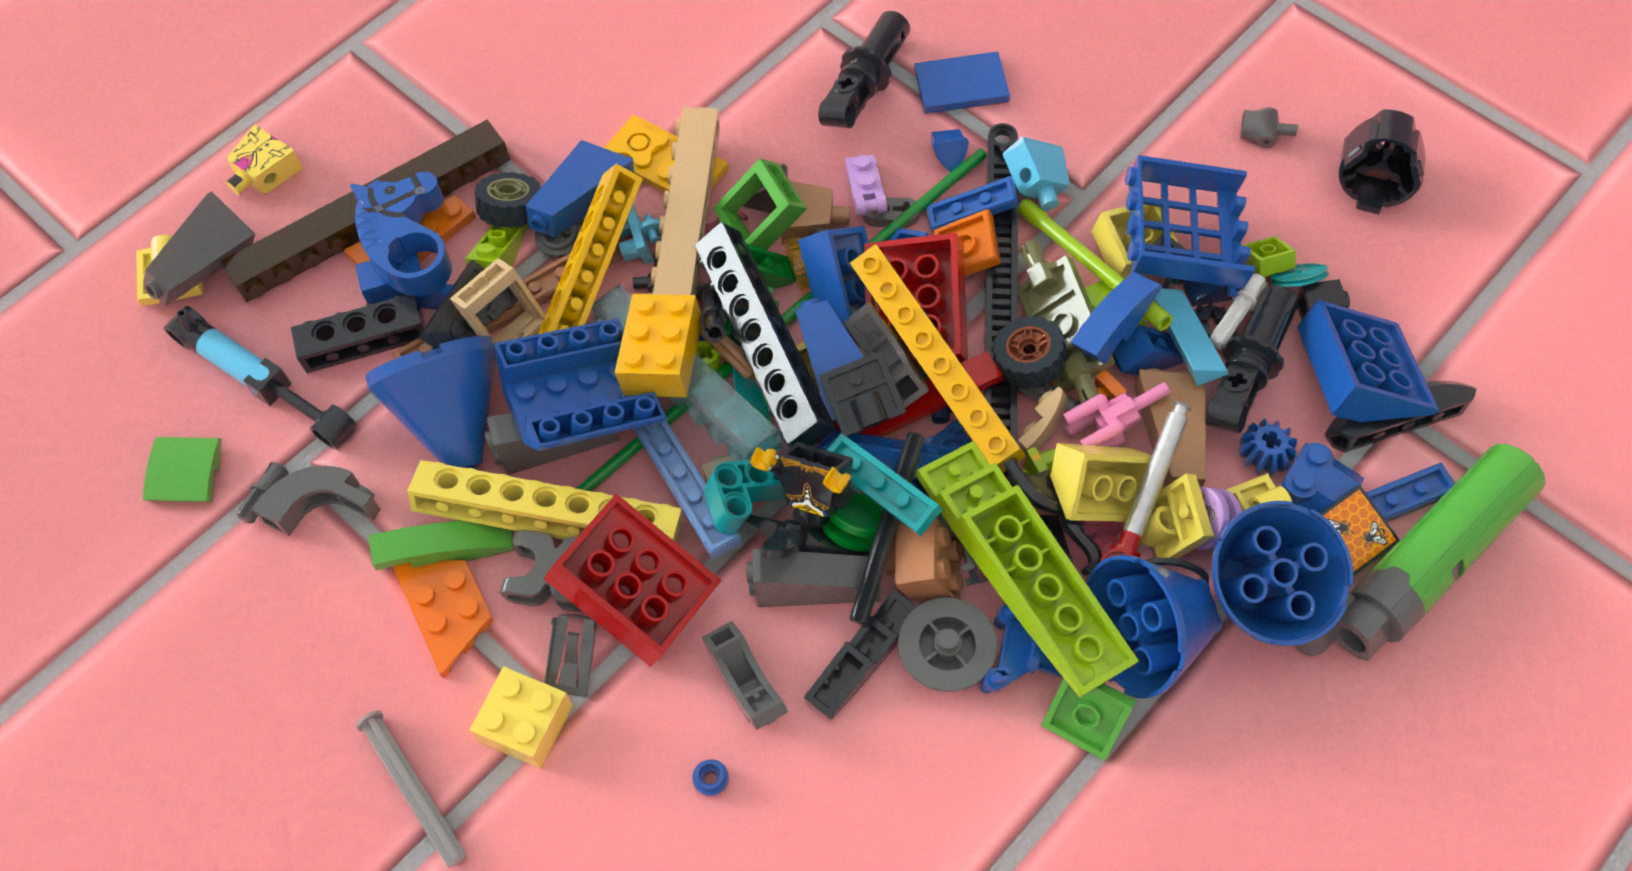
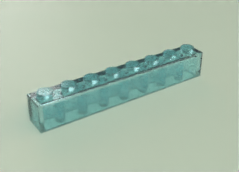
[592,284,783,461]

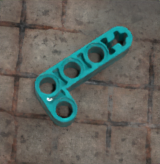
[704,460,786,535]

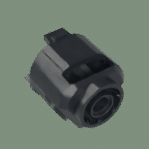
[1338,109,1426,215]

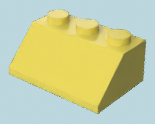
[1050,443,1152,522]

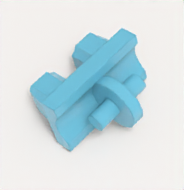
[619,205,662,264]

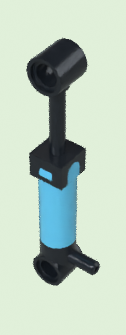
[163,306,357,449]

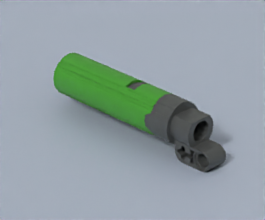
[1296,444,1546,661]

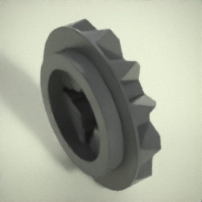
[535,222,581,259]

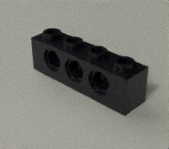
[291,295,425,373]

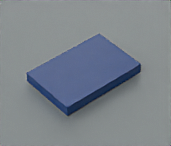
[914,51,1010,114]

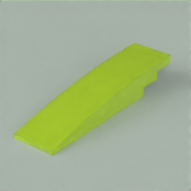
[915,441,1139,697]

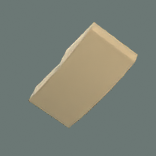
[1019,386,1068,451]

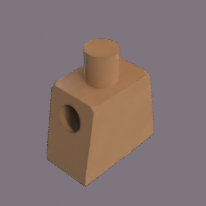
[781,181,850,245]

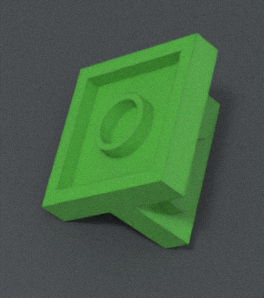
[1041,678,1136,761]

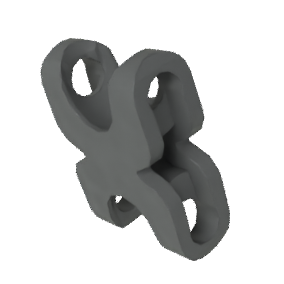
[499,531,583,612]

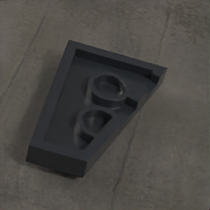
[418,260,518,349]

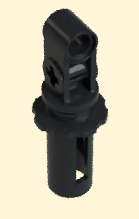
[818,11,910,128]
[1206,286,1299,433]

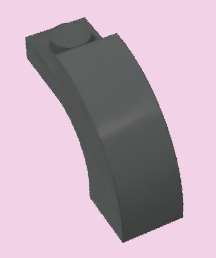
[843,302,929,408]
[702,621,788,730]

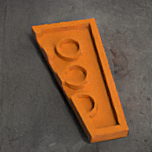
[344,194,476,265]

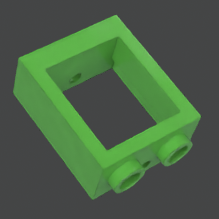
[713,158,807,250]

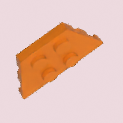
[393,560,494,678]

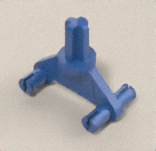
[979,604,1063,694]

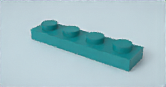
[827,433,943,537]

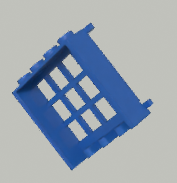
[1125,155,1255,297]

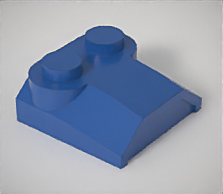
[1280,443,1364,513]

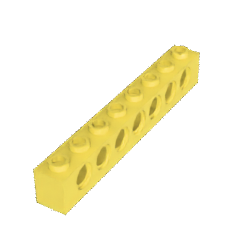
[407,460,682,543]

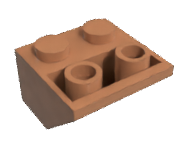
[895,518,964,601]

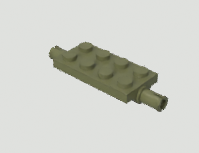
[1017,240,1115,404]

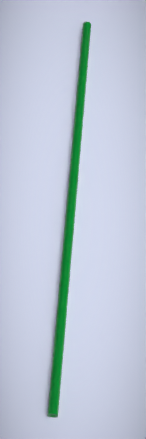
[575,148,987,492]

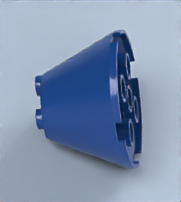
[1212,501,1354,646]
[1086,555,1222,699]

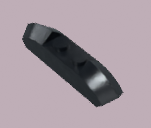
[1324,381,1477,453]

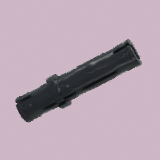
[700,283,726,342]

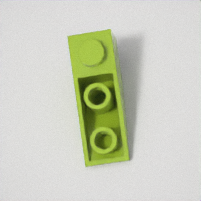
[465,224,528,269]

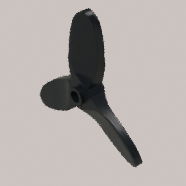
[730,512,870,559]

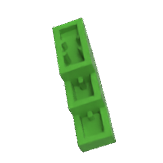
[369,520,515,571]

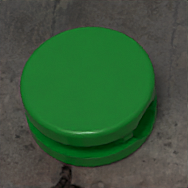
[822,493,883,552]

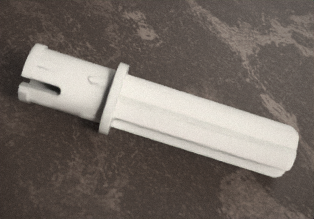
[1210,274,1267,350]

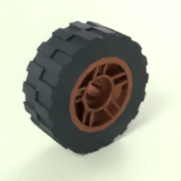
[993,316,1067,389]

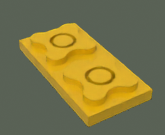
[604,114,729,193]

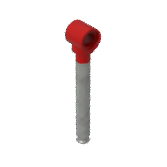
[1100,401,1192,562]

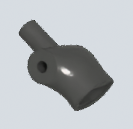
[1240,107,1298,148]

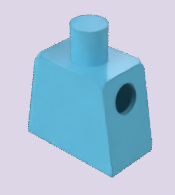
[1003,137,1070,211]

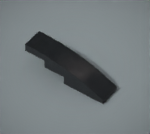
[804,590,916,720]

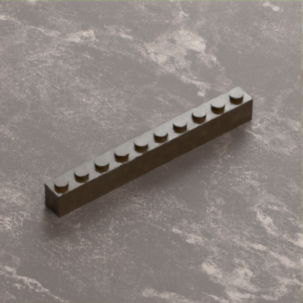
[221,119,510,302]

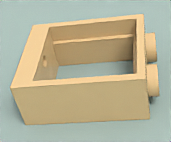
[450,258,546,356]

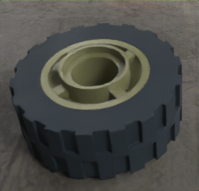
[475,172,541,228]

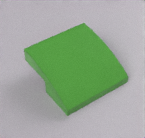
[143,437,222,502]

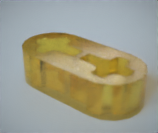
[784,236,809,291]

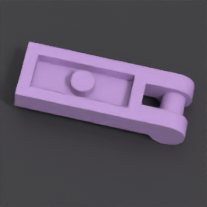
[845,155,887,216]

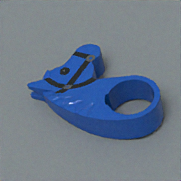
[350,172,452,296]

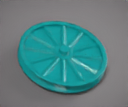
[1270,263,1329,287]

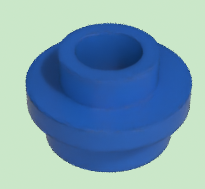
[692,759,729,796]

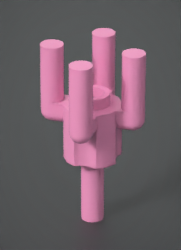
[1063,382,1171,447]

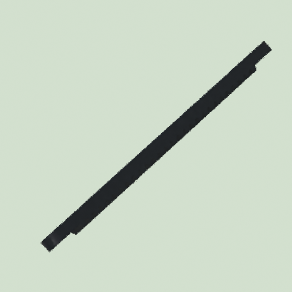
[984,123,1018,487]

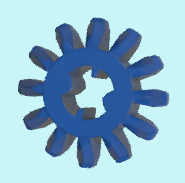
[1239,418,1297,476]

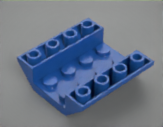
[494,318,666,451]

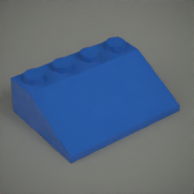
[1297,299,1439,422]

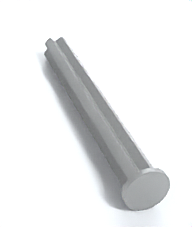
[356,710,466,868]

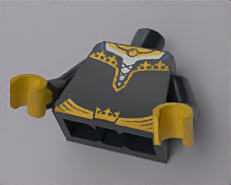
[750,442,858,527]

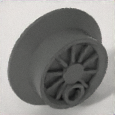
[898,597,997,692]

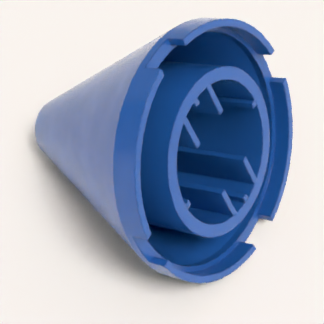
[365,336,495,470]

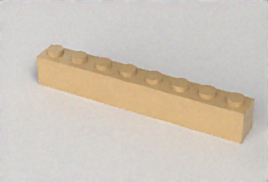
[648,106,720,295]

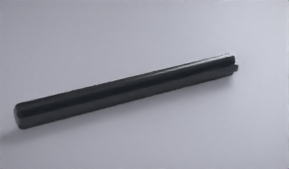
[850,431,924,625]

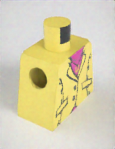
[226,125,303,195]

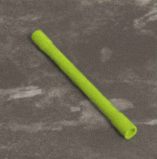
[1018,199,1173,331]

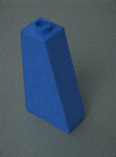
[526,140,634,238]
[795,298,864,424]

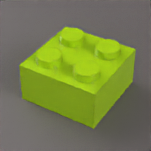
[1241,236,1296,278]

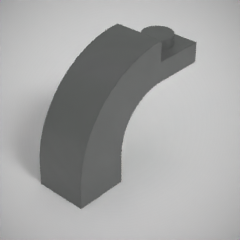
[251,466,381,536]

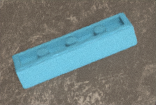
[1154,288,1228,386]

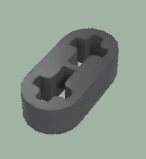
[863,198,920,227]

